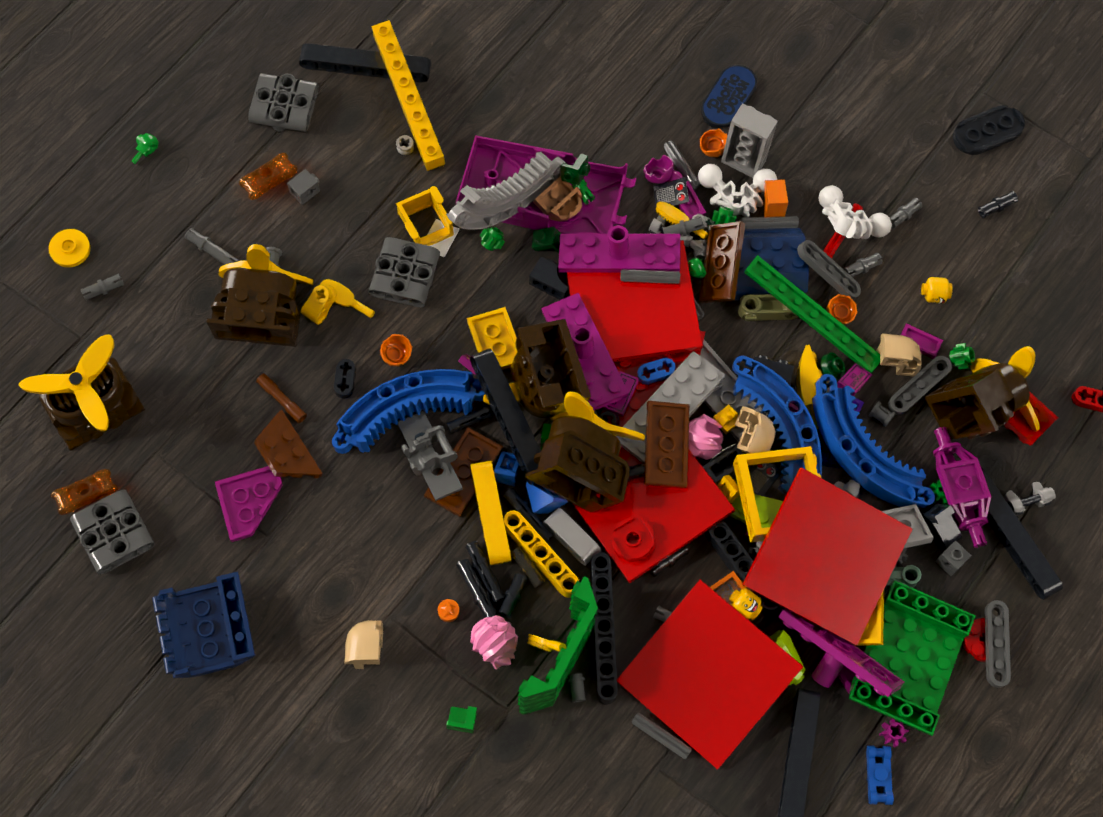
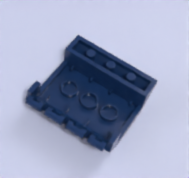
[733,228,809,301]
[152,572,255,678]

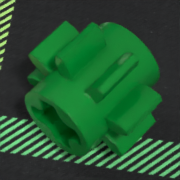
[712,206,737,225]
[480,226,505,251]
[949,343,975,369]
[930,479,947,505]

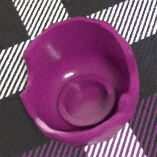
[643,155,674,184]

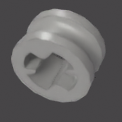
[396,135,414,155]

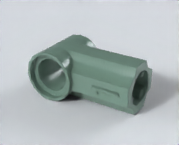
[886,565,922,588]

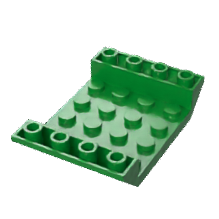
[518,576,598,715]
[849,580,976,736]

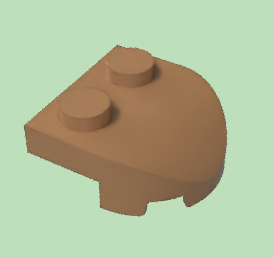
[533,176,582,221]

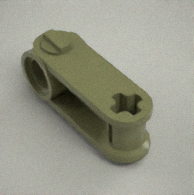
[738,294,798,321]

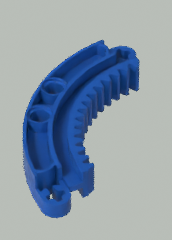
[732,356,822,494]
[332,369,485,454]
[812,374,935,508]

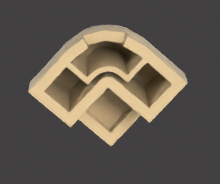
[876,333,921,376]
[735,406,776,454]
[344,620,383,669]

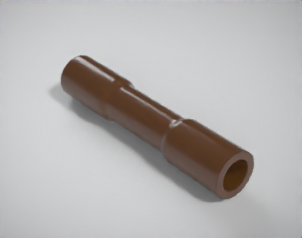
[256,373,307,423]

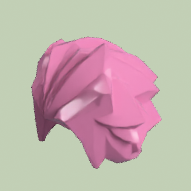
[688,414,723,460]
[470,615,518,669]

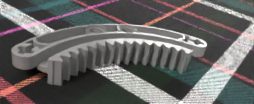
[446,152,567,230]

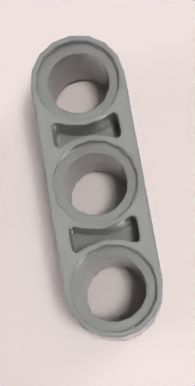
[543,508,601,566]

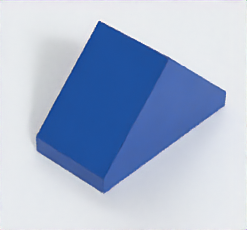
[494,451,520,486]
[526,482,568,514]

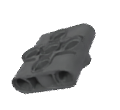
[248,73,319,132]
[368,237,440,307]
[70,490,155,574]

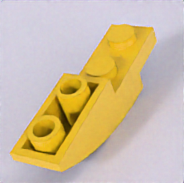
[796,345,823,429]

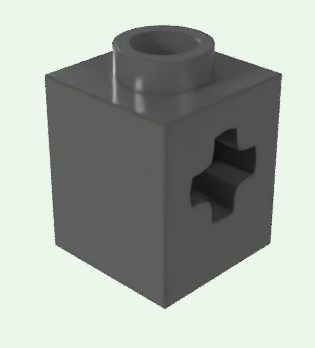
[287,169,320,205]
[935,540,972,576]

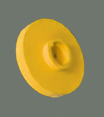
[49,229,91,267]

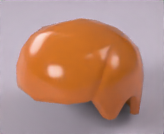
[700,129,728,157]
[826,294,857,325]
[380,334,412,366]

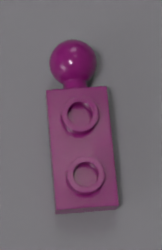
[668,171,706,220]

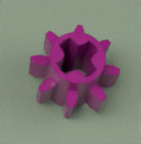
[879,718,909,748]

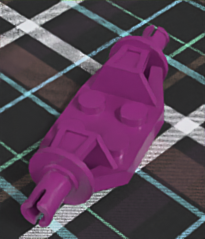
[933,427,991,548]

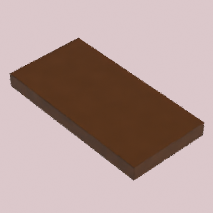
[699,221,745,303]
[644,401,690,488]
[424,427,504,517]

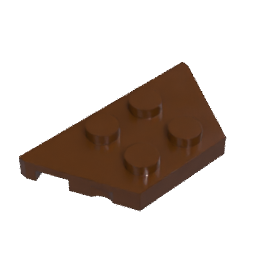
[254,410,322,478]

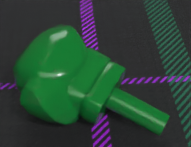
[131,133,158,164]
[688,257,707,278]

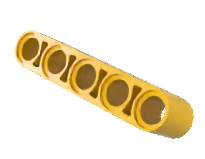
[470,461,511,565]
[504,510,579,598]

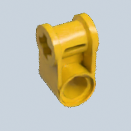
[301,285,337,325]

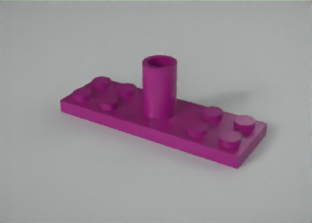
[558,225,680,273]
[541,293,629,411]
[779,609,904,697]

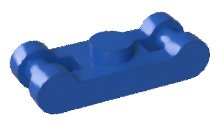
[866,745,894,805]

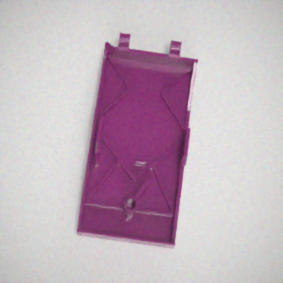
[456,135,636,234]

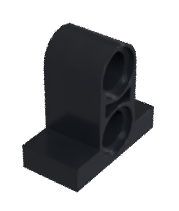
[919,503,962,550]

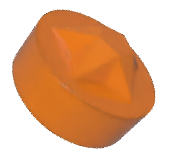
[438,599,459,622]

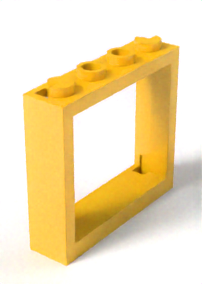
[733,446,821,543]

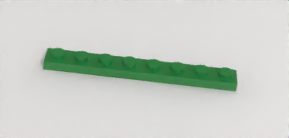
[744,255,880,373]

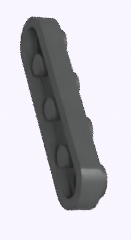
[797,240,861,299]
[888,356,952,415]
[985,600,1011,688]

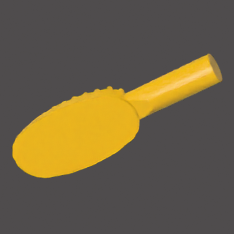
[656,202,708,239]
[320,279,375,318]
[527,634,567,652]

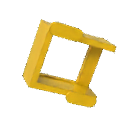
[396,186,454,246]

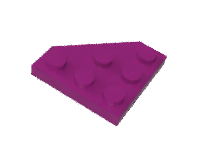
[215,466,283,542]

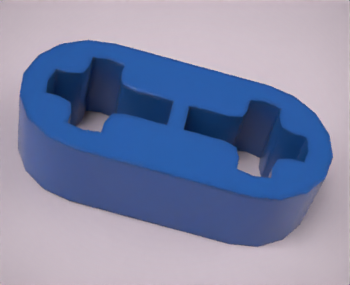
[637,358,675,385]

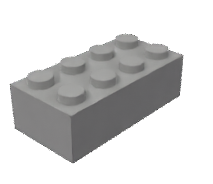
[721,103,778,178]

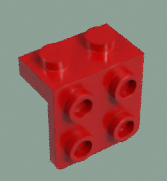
[1004,393,1058,446]

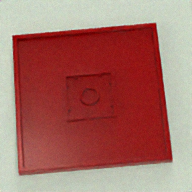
[567,240,702,362]
[571,447,735,584]
[742,468,912,646]
[617,579,804,770]

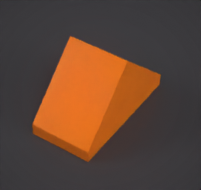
[764,180,788,217]

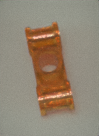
[239,153,297,200]
[51,469,118,515]

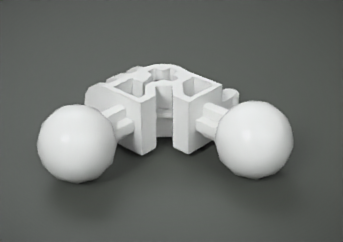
[698,164,777,217]
[818,185,892,239]

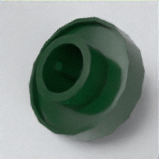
[820,353,845,382]

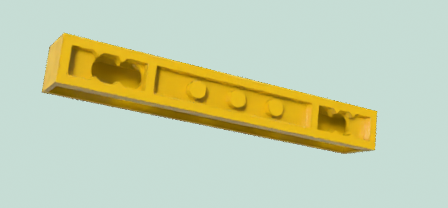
[371,20,445,171]

